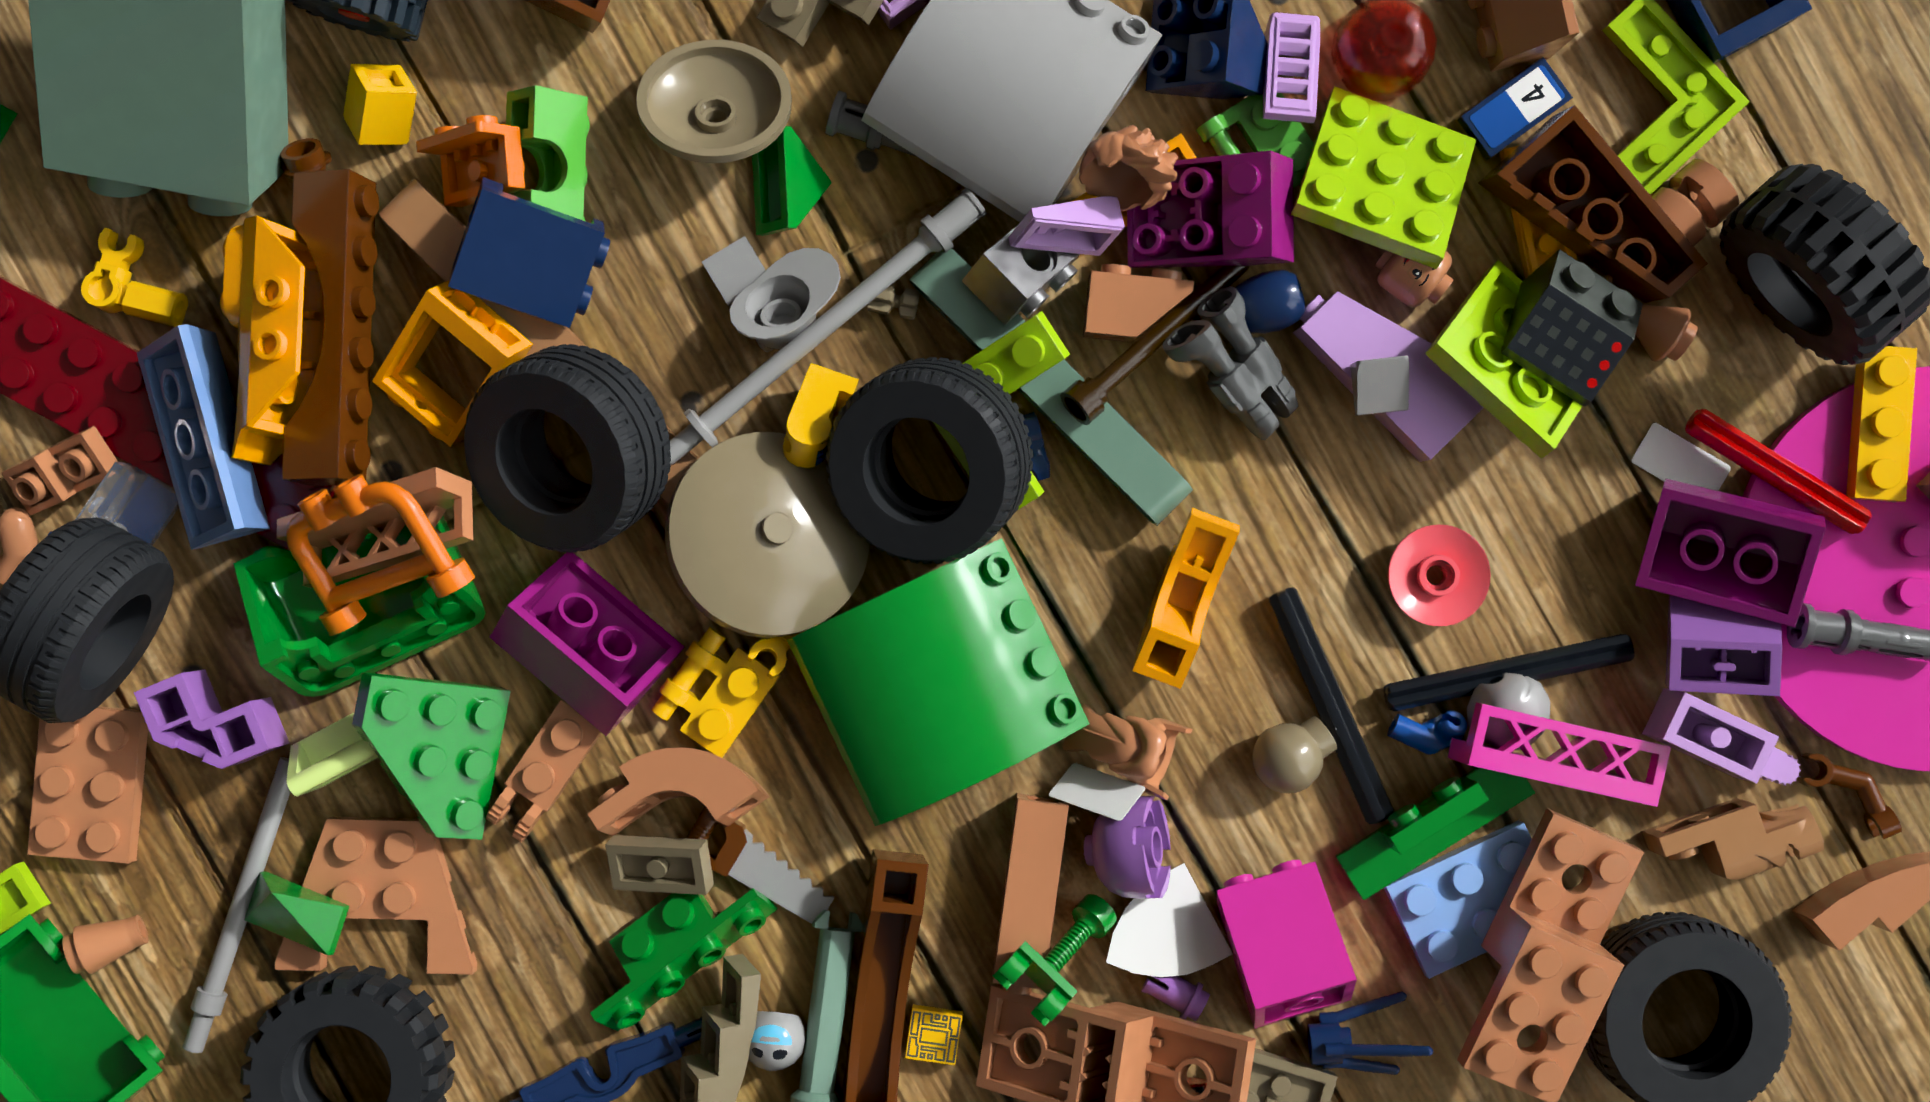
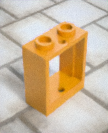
[372,280,533,447]

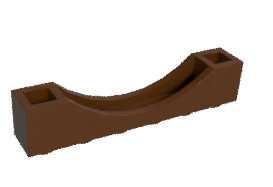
[282,169,379,486]
[841,849,929,1102]

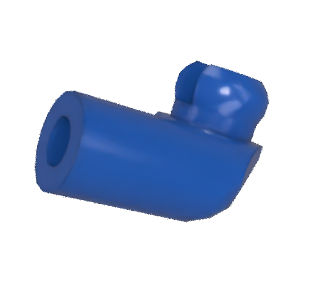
[1387,711,1467,755]

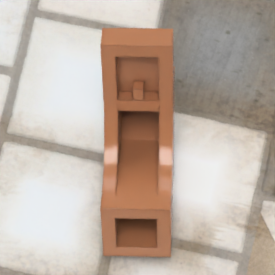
[588,747,770,836]

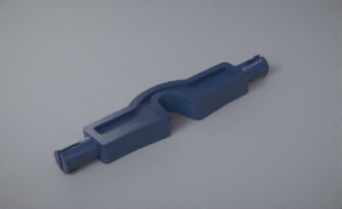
[508,1016,702,1102]

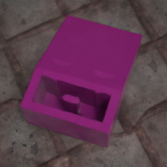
[1127,150,1294,268]

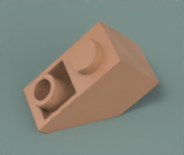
[1082,264,1194,343]

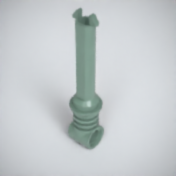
[790,910,863,1102]

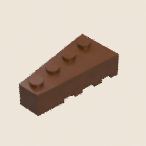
[1478,105,1708,303]

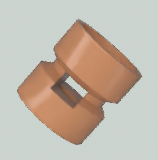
[1651,158,1740,246]

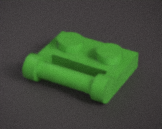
[1196,93,1313,189]

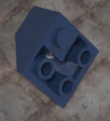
[1145,0,1268,100]

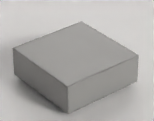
[702,236,766,307]

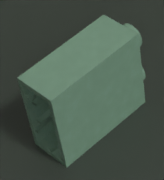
[28,0,289,216]

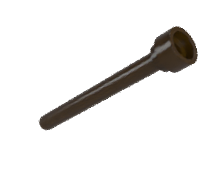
[1060,266,1249,425]

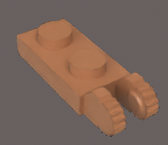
[485,699,602,843]

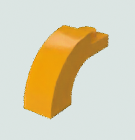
[1132,508,1240,689]

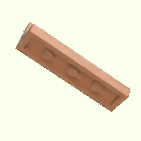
[277,467,473,589]

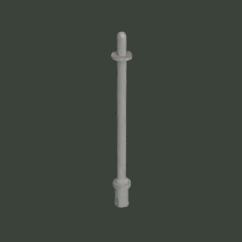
[670,188,987,466]

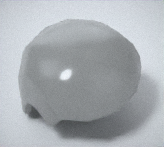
[1467,673,1550,750]

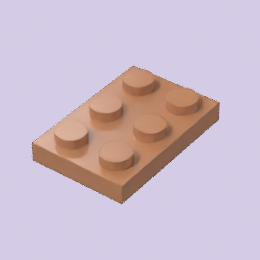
[27,706,148,864]

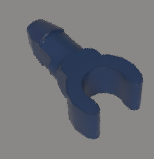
[1023,412,1050,481]

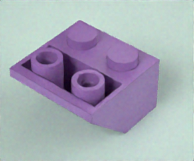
[1665,595,1782,696]

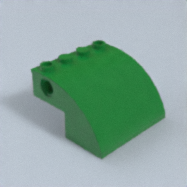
[787,538,1090,826]

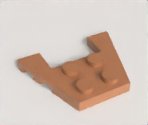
[275,816,477,975]

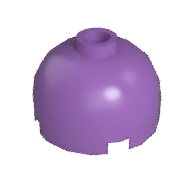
[1084,796,1171,899]

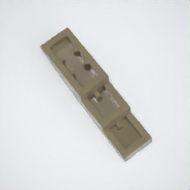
[680,954,761,1102]

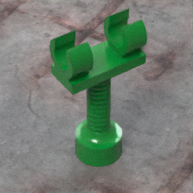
[993,894,1117,1027]

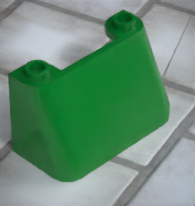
[233,516,486,697]
[0,914,165,1102]

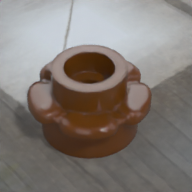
[280,138,332,179]

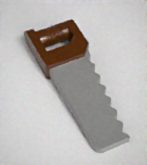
[686,806,834,924]

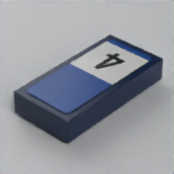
[1457,57,1573,161]

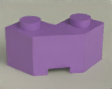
[134,669,290,769]

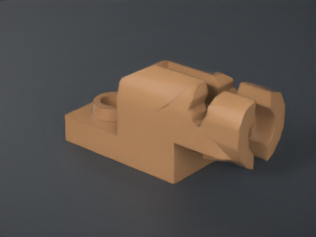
[1642,798,1824,880]

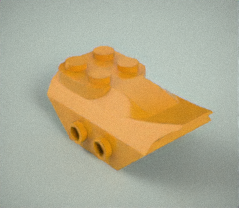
[220,215,325,465]

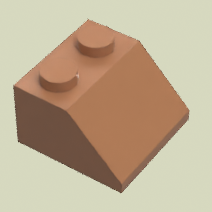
[1467,0,1580,72]

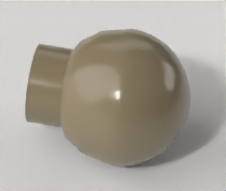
[1252,716,1337,794]

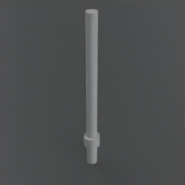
[182,757,291,1053]

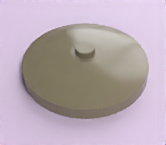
[665,432,870,638]

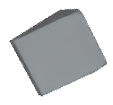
[1350,356,1409,416]

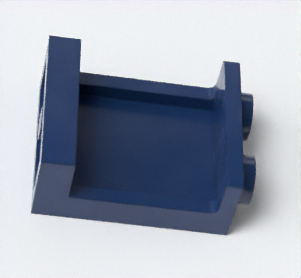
[448,177,610,328]

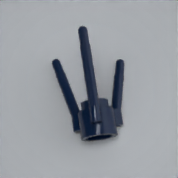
[1307,991,1433,1075]

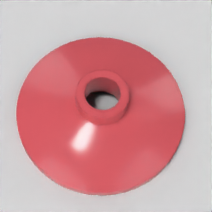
[1387,525,1491,626]

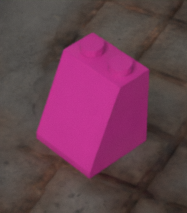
[1217,860,1357,1029]

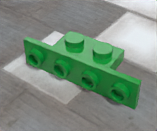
[1335,767,1535,901]
[590,888,778,1031]

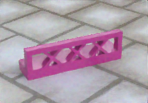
[1447,702,1671,807]

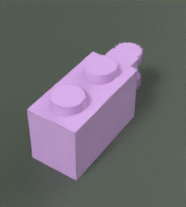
[1642,688,1801,785]

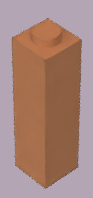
[992,793,1069,995]

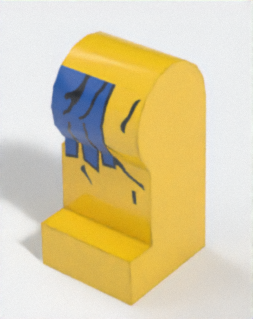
[783,363,859,468]

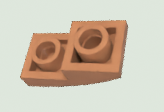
[1,426,123,516]

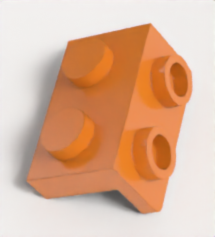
[416,115,525,207]

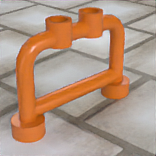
[286,474,475,636]

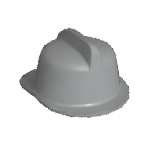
[730,248,841,352]

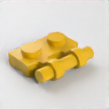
[651,627,781,758]

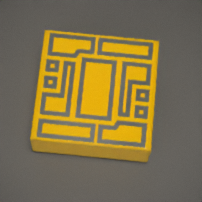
[905,1004,963,1066]

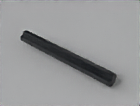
[1269,587,1394,824]
[1384,634,1635,711]

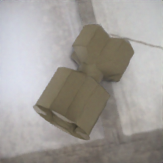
[868,285,920,320]

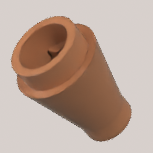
[62,915,148,974]

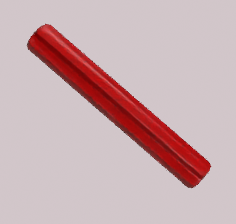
[1685,409,1872,534]

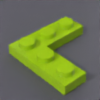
[1602,0,1750,195]
[934,311,1070,510]

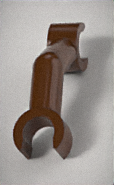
[1796,753,1902,840]

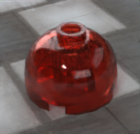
[1331,0,1437,102]

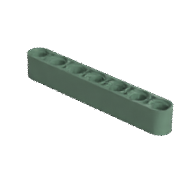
[909,248,1193,526]

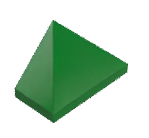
[752,126,832,236]
[244,871,349,955]

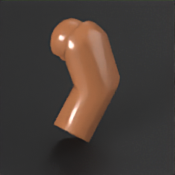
[0,507,39,584]

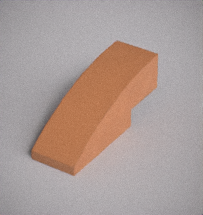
[1792,851,1930,951]

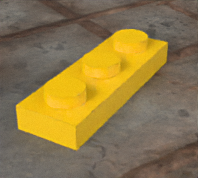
[1846,346,1917,502]

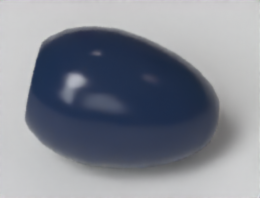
[1235,270,1306,334]

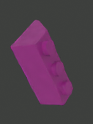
[1635,479,1826,627]
[489,552,685,736]

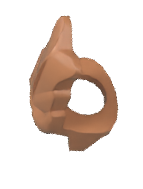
[1062,702,1193,800]

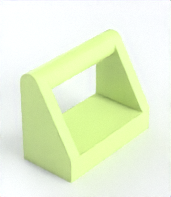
[287,713,378,797]

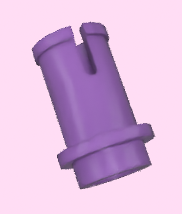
[1141,976,1210,1021]

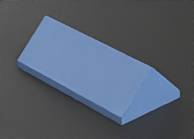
[137,324,270,550]

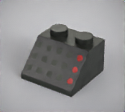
[1501,249,1643,407]

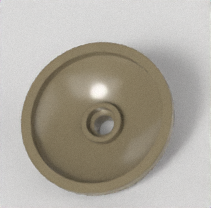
[636,40,792,163]

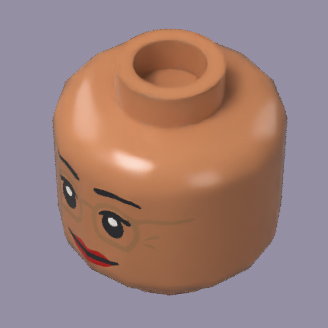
[1374,250,1454,308]

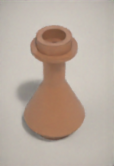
[1601,275,1698,362]

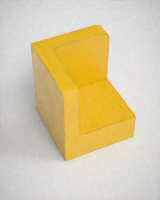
[343,64,417,145]

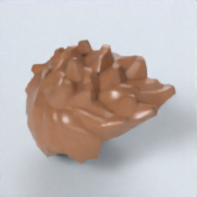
[1079,125,1178,211]

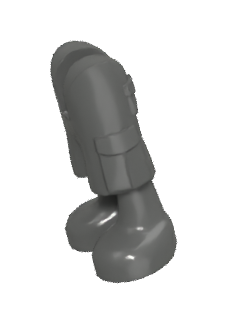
[1163,286,1299,440]

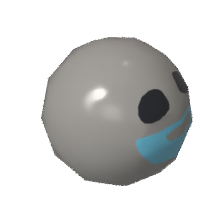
[748,1011,806,1071]

